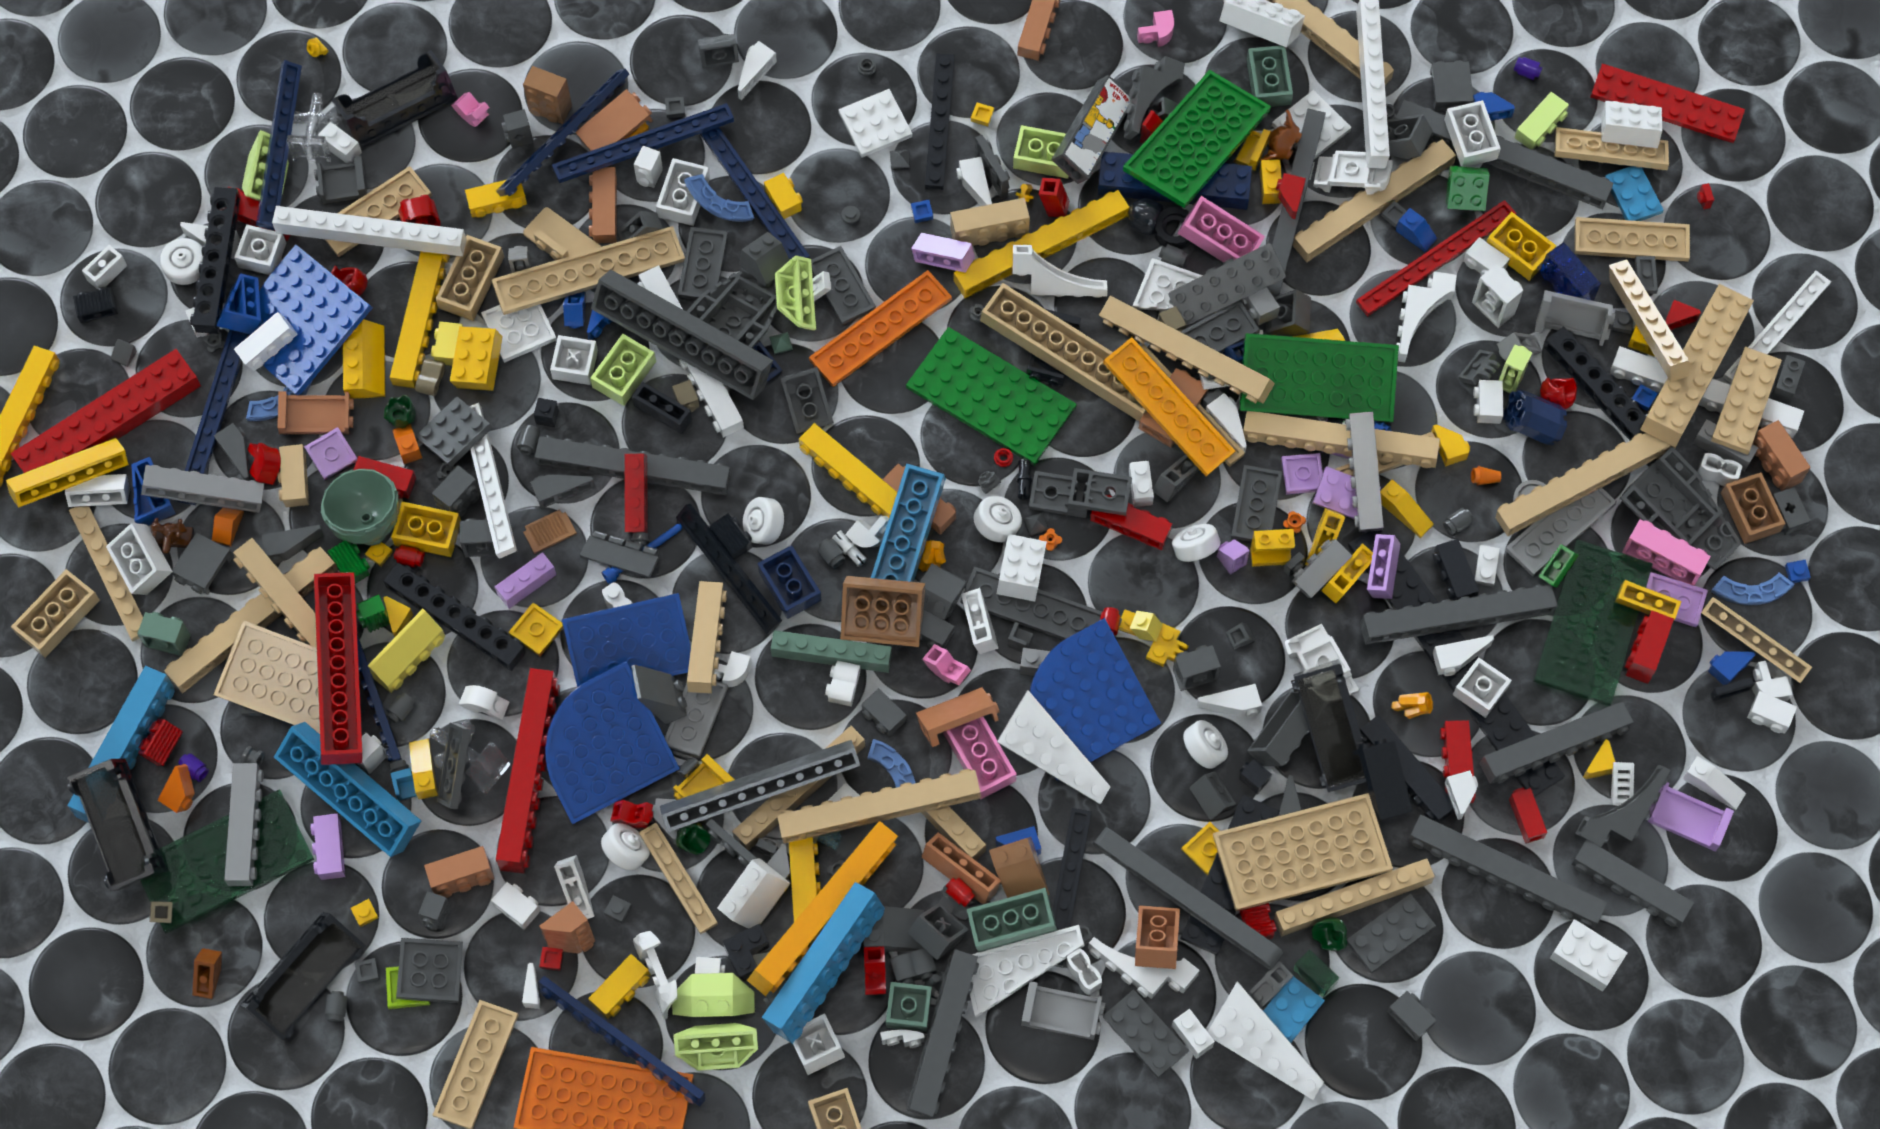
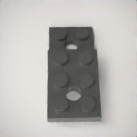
[1029,468,1132,518]

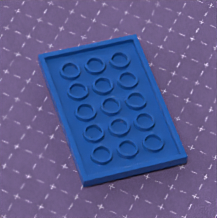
[562,593,691,687]

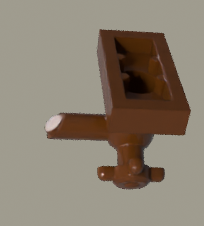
[151,518,194,553]

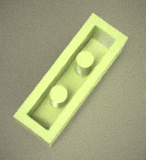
[1514,92,1569,150]
[1499,345,1532,393]

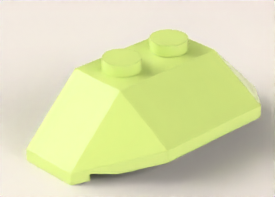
[242,130,289,201]
[775,256,816,331]
[672,973,755,1017]
[674,1023,758,1071]

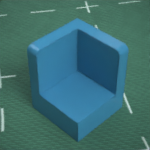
[390,768,417,801]

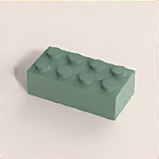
[967,888,1058,952]

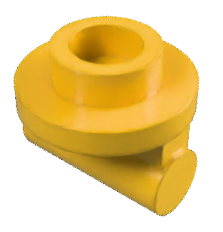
[306,37,328,57]
[1015,184,1034,202]

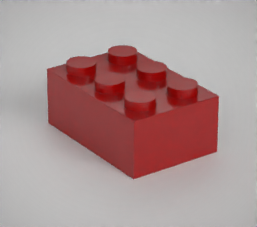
[1624,610,1674,684]

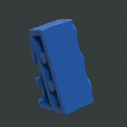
[216,273,261,335]
[132,457,176,526]

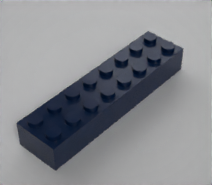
[1098,151,1252,210]

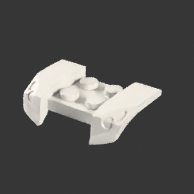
[1313,151,1393,195]
[1285,624,1359,704]
[633,931,677,1020]

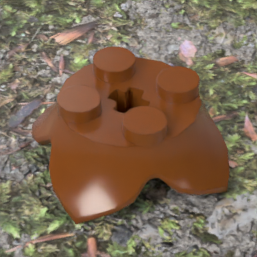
[1259,110,1302,161]

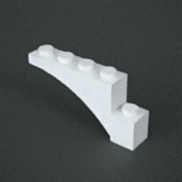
[1012,245,1107,298]
[1396,271,1457,362]
[1088,937,1200,999]

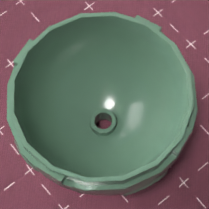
[321,469,400,545]

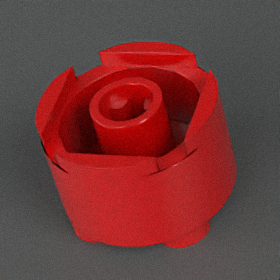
[398,194,441,226]

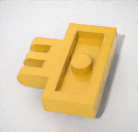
[1146,623,1189,667]

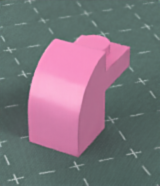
[1137,10,1174,47]
[451,92,490,127]
[923,644,971,685]

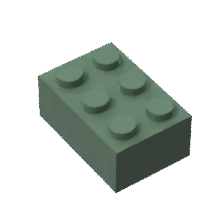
[1246,46,1293,107]

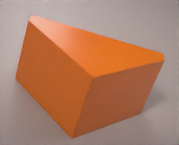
[212,507,244,547]

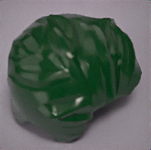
[383,395,416,428]
[676,821,711,855]
[1312,917,1348,951]

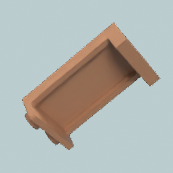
[575,89,653,151]
[1138,368,1209,448]
[277,391,354,434]
[916,687,1000,747]

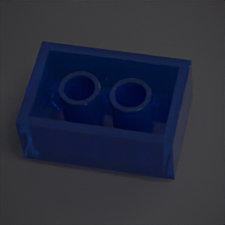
[1540,242,1601,301]

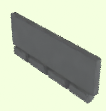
[580,531,659,578]

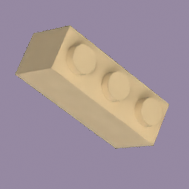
[278,444,309,508]

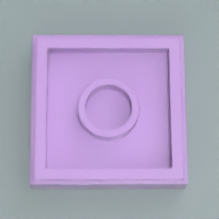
[304,427,357,480]
[1281,453,1323,495]

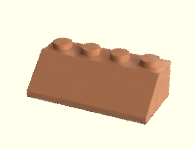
[539,901,595,954]

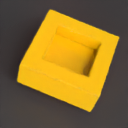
[971,102,994,127]
[365,542,393,567]
[1119,609,1136,636]
[351,899,378,927]

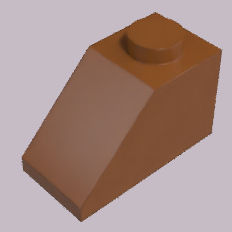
[192,948,222,999]

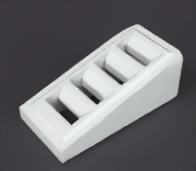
[1611,762,1634,806]
[522,963,541,1009]

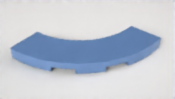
[684,174,754,222]
[246,380,313,421]
[1711,572,1795,605]
[868,739,915,788]

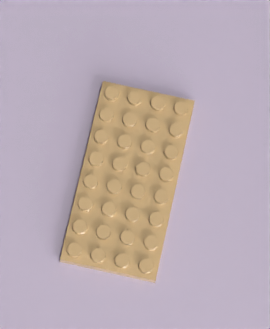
[1213,793,1393,911]

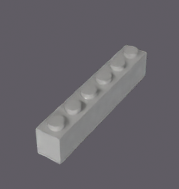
[1345,412,1384,532]
[141,465,264,513]
[225,763,264,886]

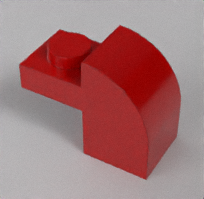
[247,443,281,485]
[610,800,653,829]
[864,946,886,995]

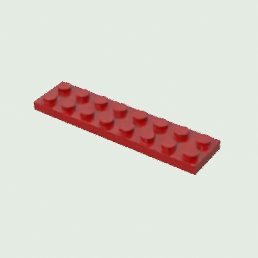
[1591,63,1745,143]

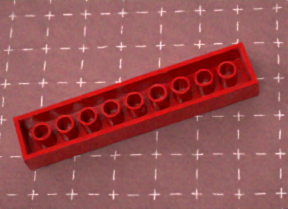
[10,349,201,473]
[314,572,362,765]
[496,668,560,874]

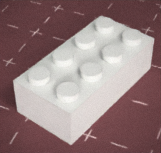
[1220,0,1305,47]

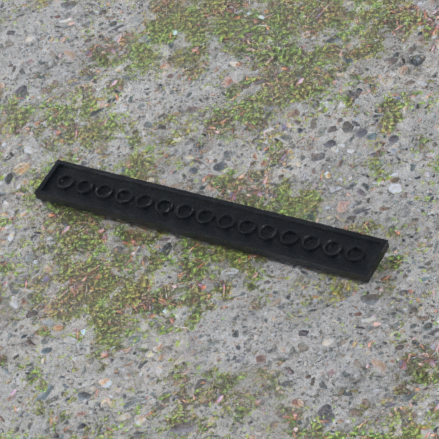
[1348,528,1565,797]

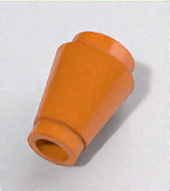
[1471,466,1501,485]

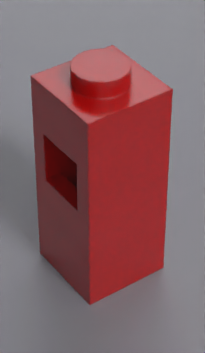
[1039,178,1070,217]
[1509,788,1548,844]

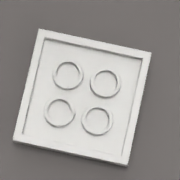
[838,89,912,158]
[1272,90,1351,159]
[481,304,557,363]

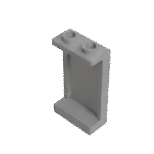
[1535,290,1615,346]
[1021,981,1105,1040]

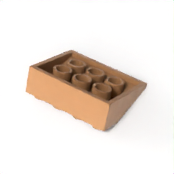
[840,576,925,647]

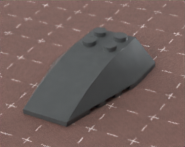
[686,268,777,348]
[1620,447,1742,570]

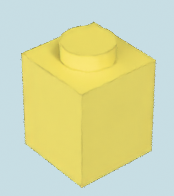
[1130,611,1163,642]

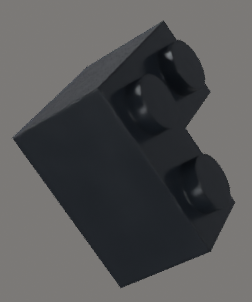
[723,924,769,982]

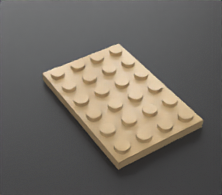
[213,621,320,734]

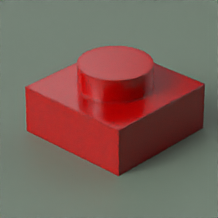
[1697,183,1714,210]
[539,947,564,971]

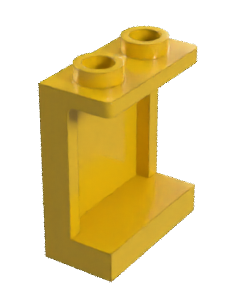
[1235,129,1271,171]
[1250,529,1295,567]
[673,754,735,800]

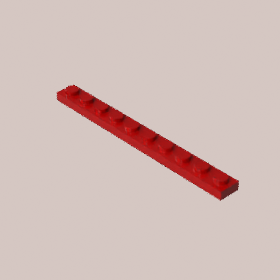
[1356,200,1517,317]

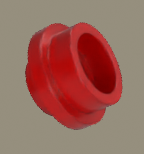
[994,448,1013,467]

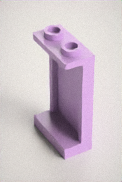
[1648,782,1734,852]

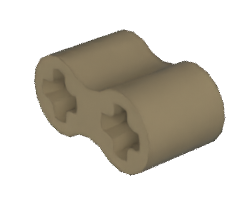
[415,358,445,397]

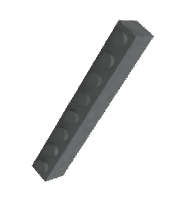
[1479,701,1634,784]
[906,949,979,1117]

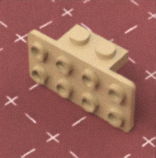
[523,207,601,260]

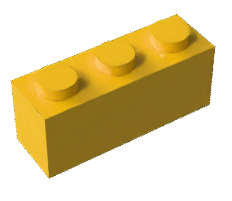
[465,180,527,218]
[1615,580,1682,620]
[588,954,650,1019]

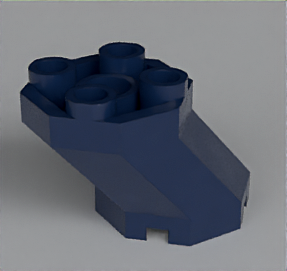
[1502,390,1567,446]

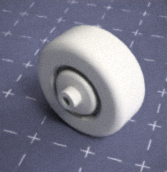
[160,238,203,285]
[974,496,1022,542]
[743,497,784,545]
[1172,524,1221,562]
[1183,720,1228,769]
[601,823,650,870]

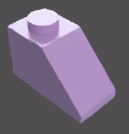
[1217,540,1250,575]

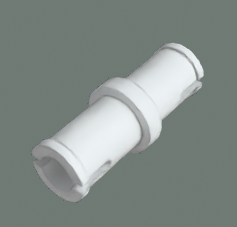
[832,530,867,567]

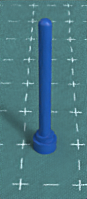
[601,524,682,584]

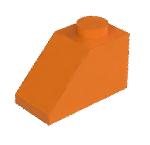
[392,424,422,464]
[157,764,195,813]

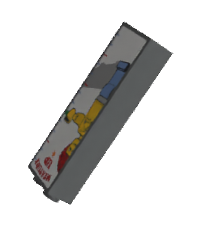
[1051,75,1130,184]

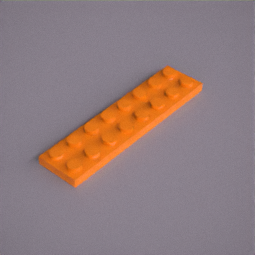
[809,270,952,387]

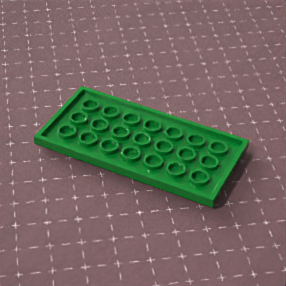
[1123,70,1271,208]
[906,327,1077,466]
[1239,333,1399,422]

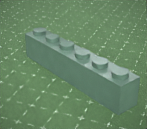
[771,630,892,673]

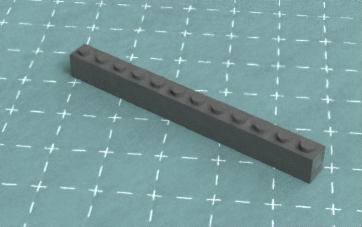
[1395,100,1614,210]

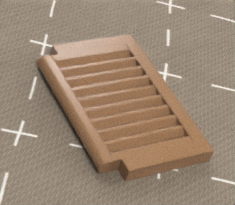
[523,509,577,554]

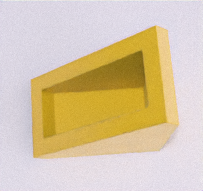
[383,596,414,637]
[1583,739,1615,779]

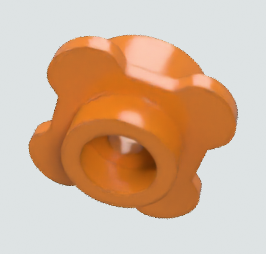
[1283,511,1306,533]
[1039,528,1062,551]

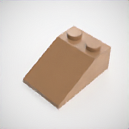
[989,837,1050,898]

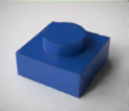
[911,200,933,223]
[1631,384,1658,411]
[1785,559,1811,583]

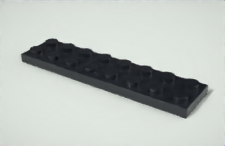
[1180,795,1280,955]

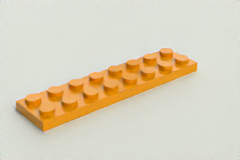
[1103,337,1235,477]

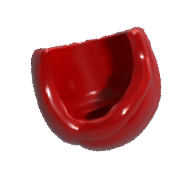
[331,266,368,296]
[1540,378,1577,409]

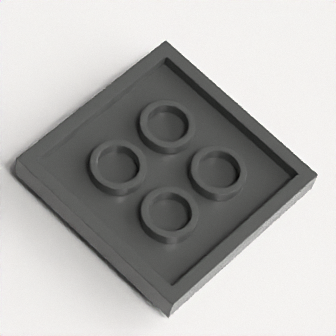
[415,397,493,467]
[396,938,463,1003]

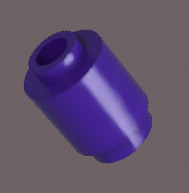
[1513,57,1543,80]
[178,753,209,782]

